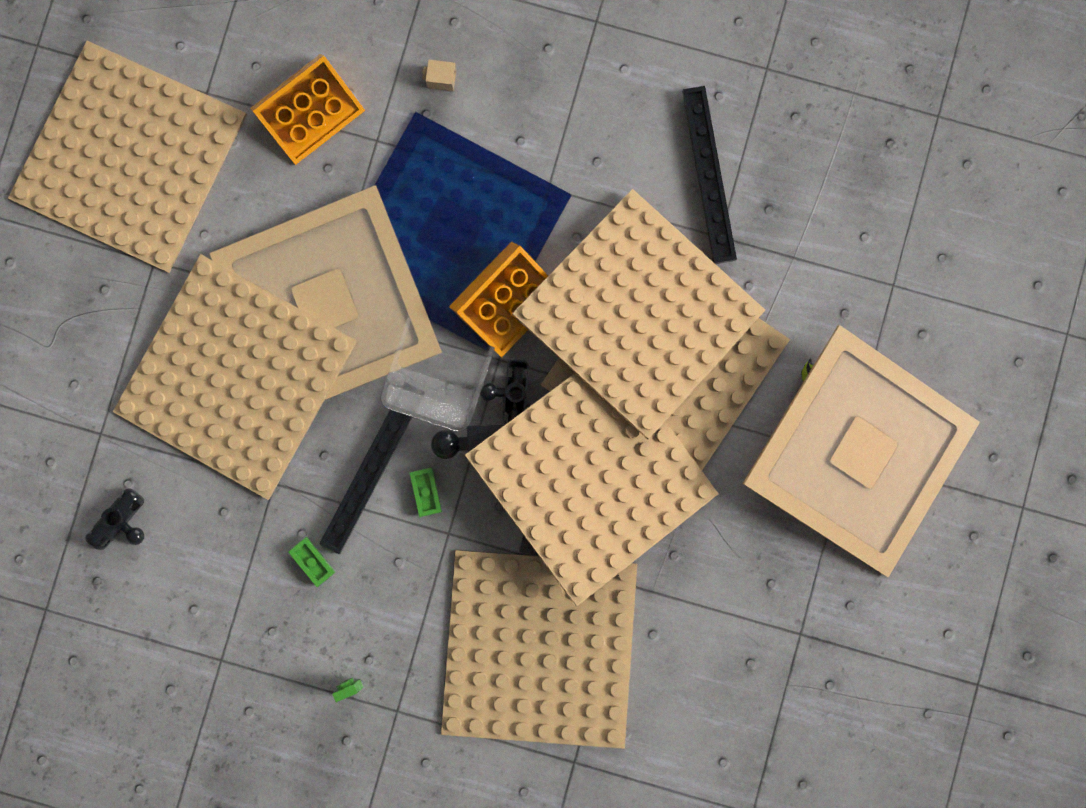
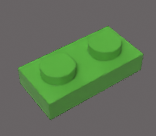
[409,467,442,517]
[288,537,336,587]
[332,678,364,702]

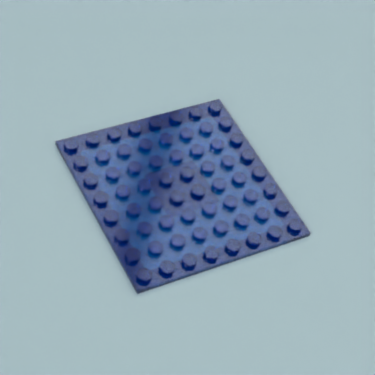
[374,111,572,351]

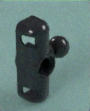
[480,360,529,425]
[85,488,144,550]

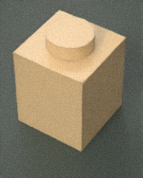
[423,59,457,91]

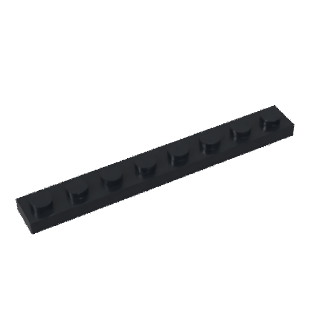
[682,86,737,264]
[319,382,425,554]

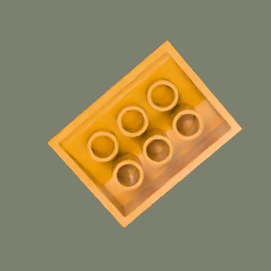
[250,54,365,165]
[449,242,548,357]

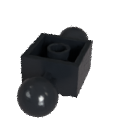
[431,425,504,459]

